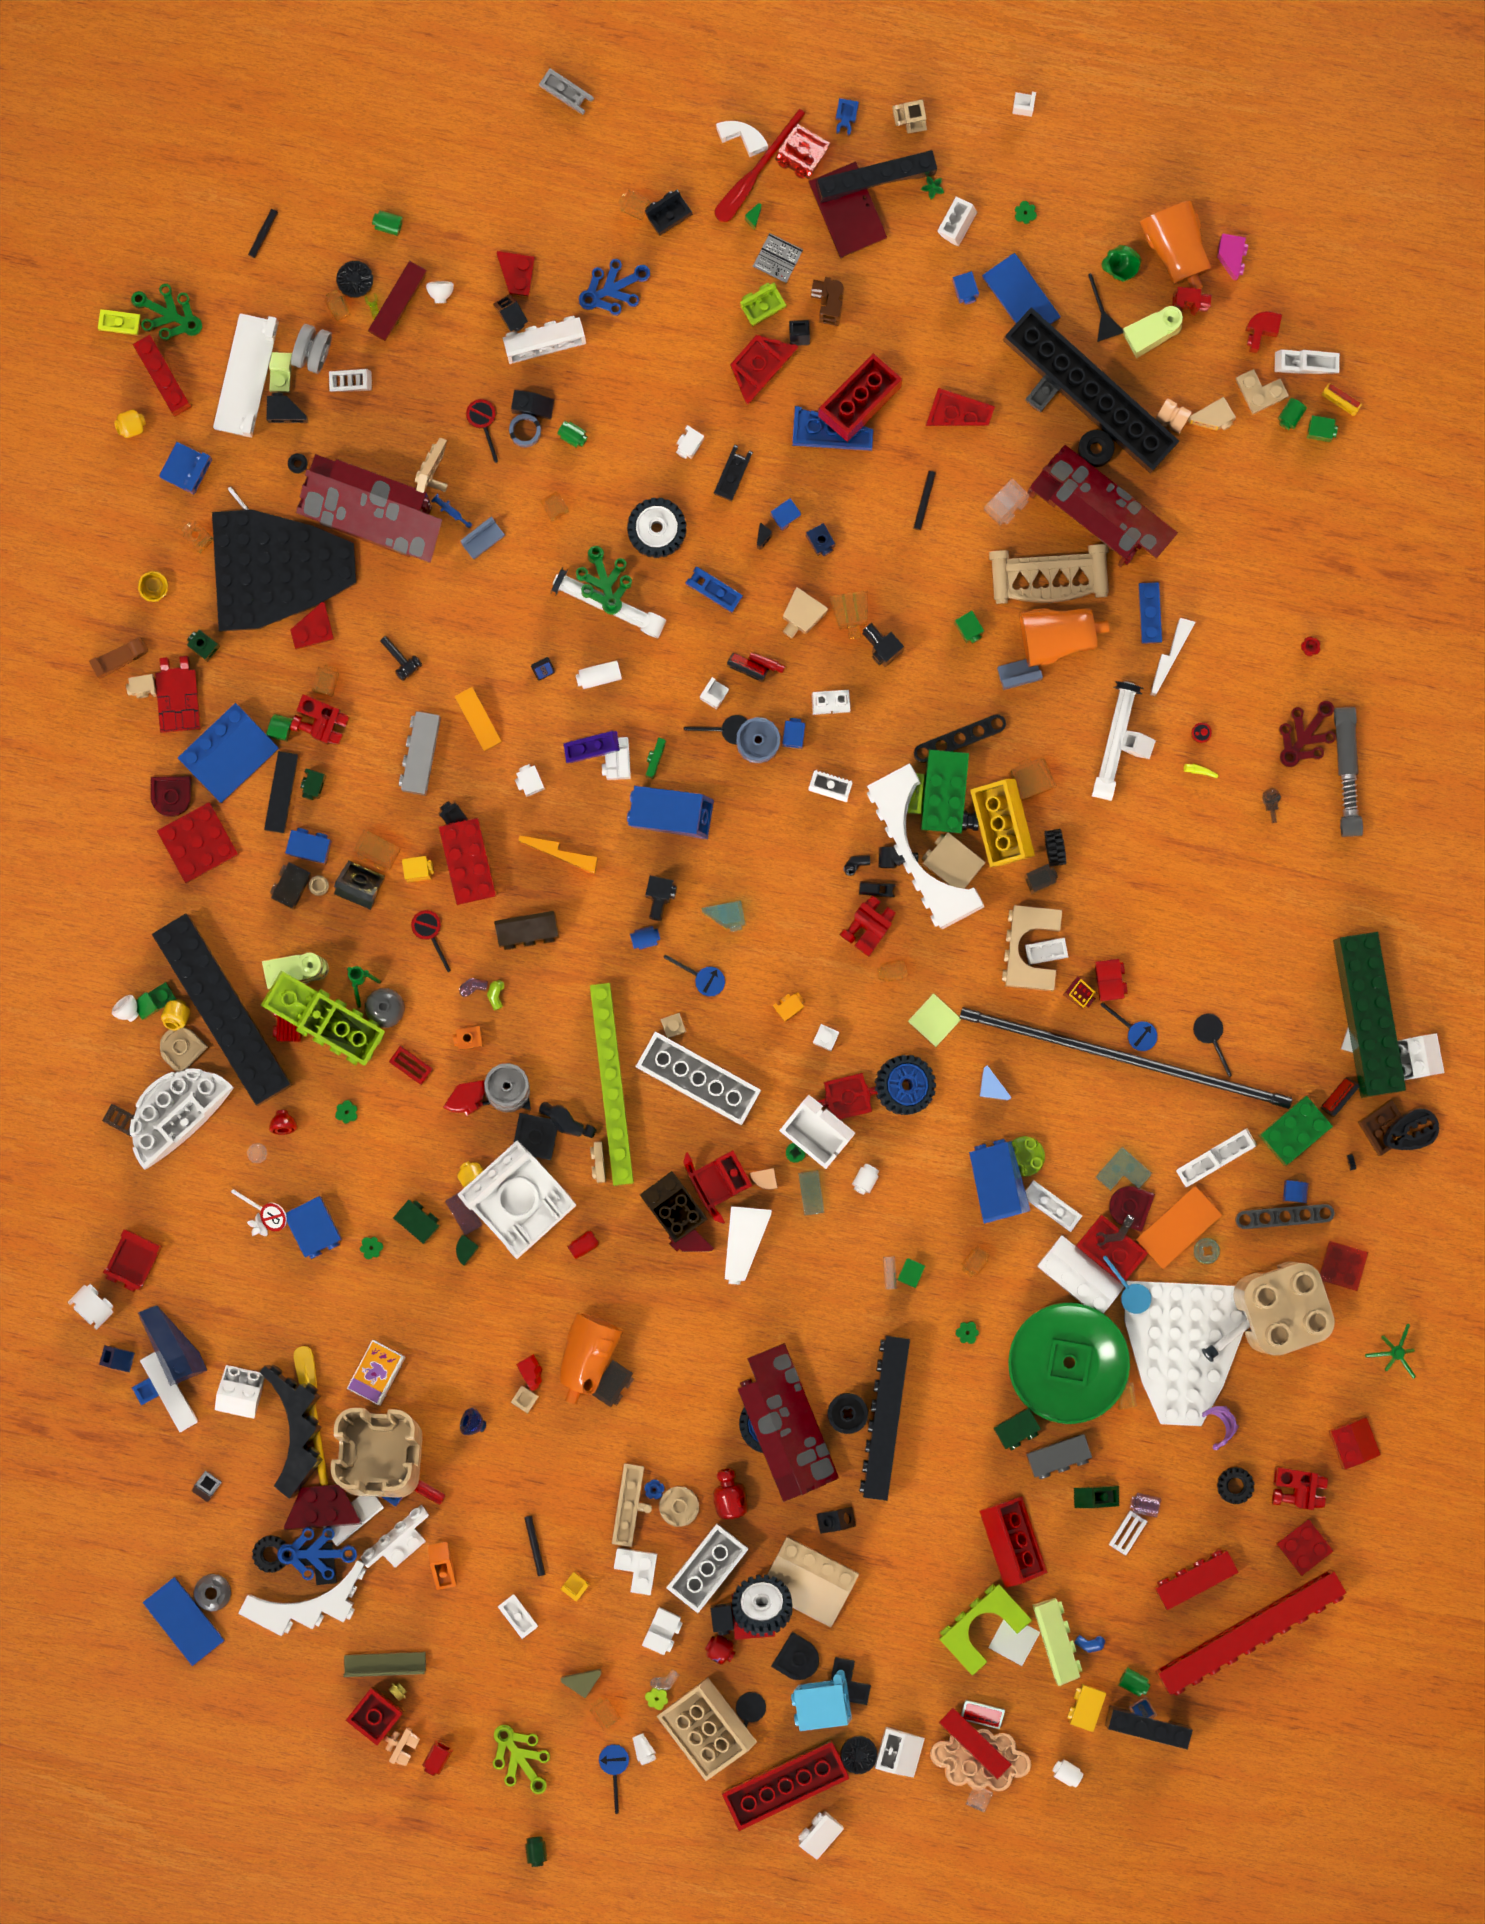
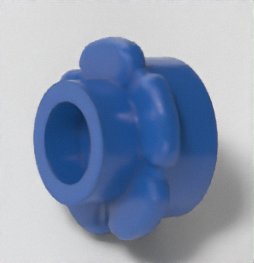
[644,1479,664,1499]

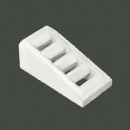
[329,369,372,392]

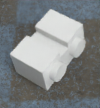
[642,1607,683,1655]

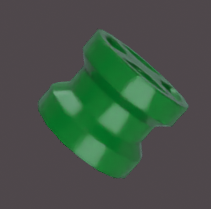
[786,1143,805,1163]

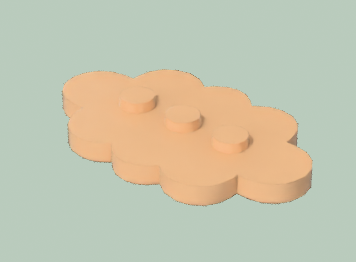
[930,1729,1031,1791]

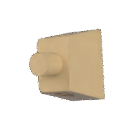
[783,587,828,638]

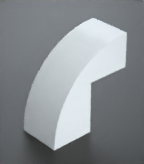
[716,121,768,157]

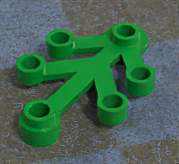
[131,284,202,341]
[576,546,632,615]

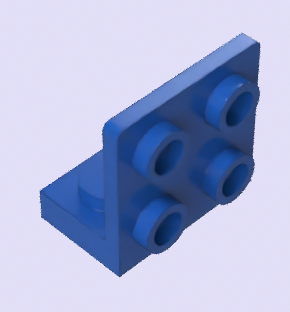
[159,442,212,495]

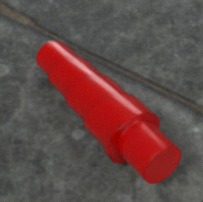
[749,652,785,673]

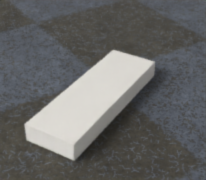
[1025,1180,1082,1232]

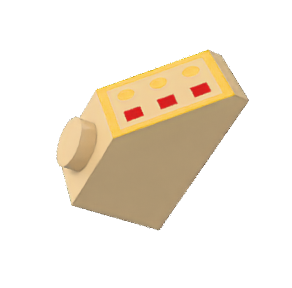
[1188,397,1236,431]

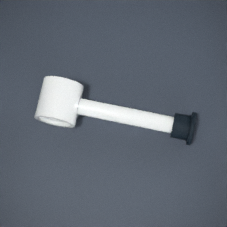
[1202,1312,1250,1362]

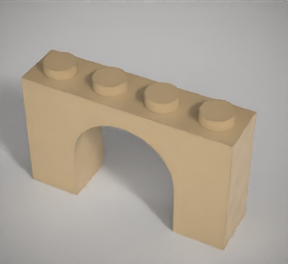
[1002,905,1062,991]

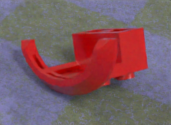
[683,1151,752,1224]

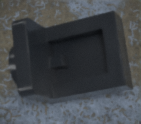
[439,801,468,824]

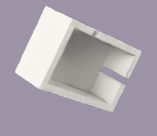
[779,1095,855,1169]

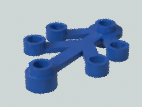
[579,259,650,316]
[277,1527,357,1580]

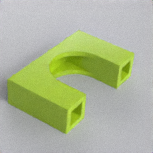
[939,1583,1032,1676]

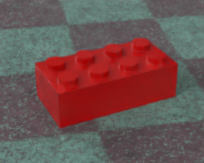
[818,353,902,442]
[439,817,496,905]

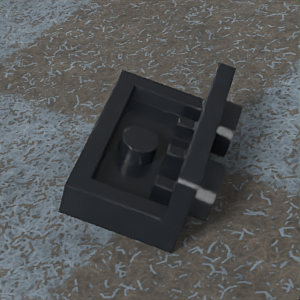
[645,189,693,236]

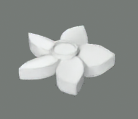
[247,1213,268,1236]

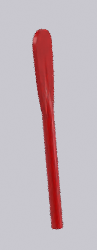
[715,109,805,222]

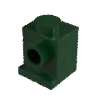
[300,768,326,801]

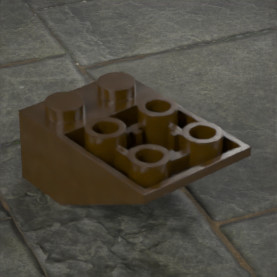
[640,1171,708,1243]

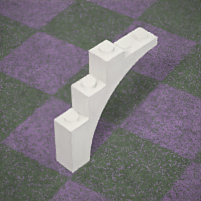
[238,1560,367,1636]

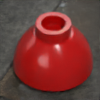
[269,1110,297,1135]

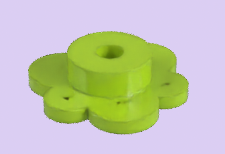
[645,1688,668,1710]

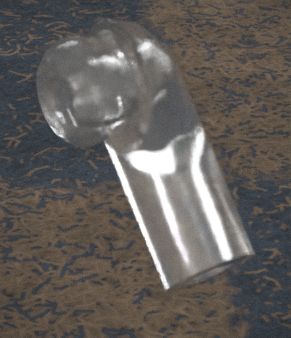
[650,1669,680,1690]

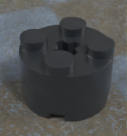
[827,1393,868,1434]

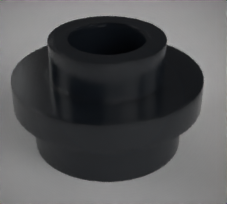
[288,453,308,474]

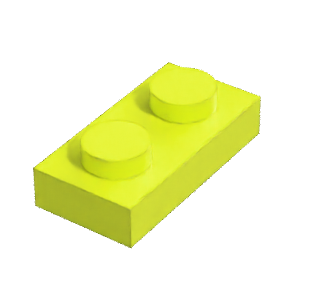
[98,309,141,335]

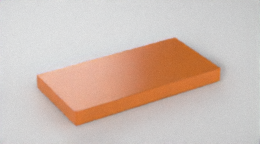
[1136,1186,1222,1270]

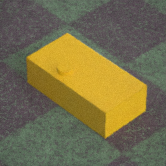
[970,779,1035,867]

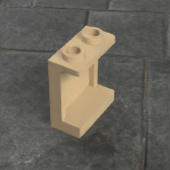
[922,833,985,889]

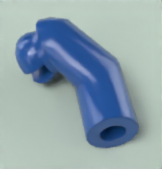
[1074,1635,1105,1653]

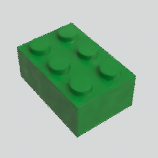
[1258,1096,1333,1166]

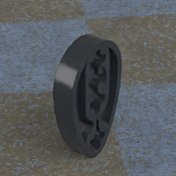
[1383,1109,1439,1150]

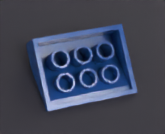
[178,703,279,803]

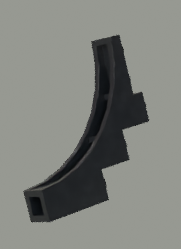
[260,1365,323,1499]

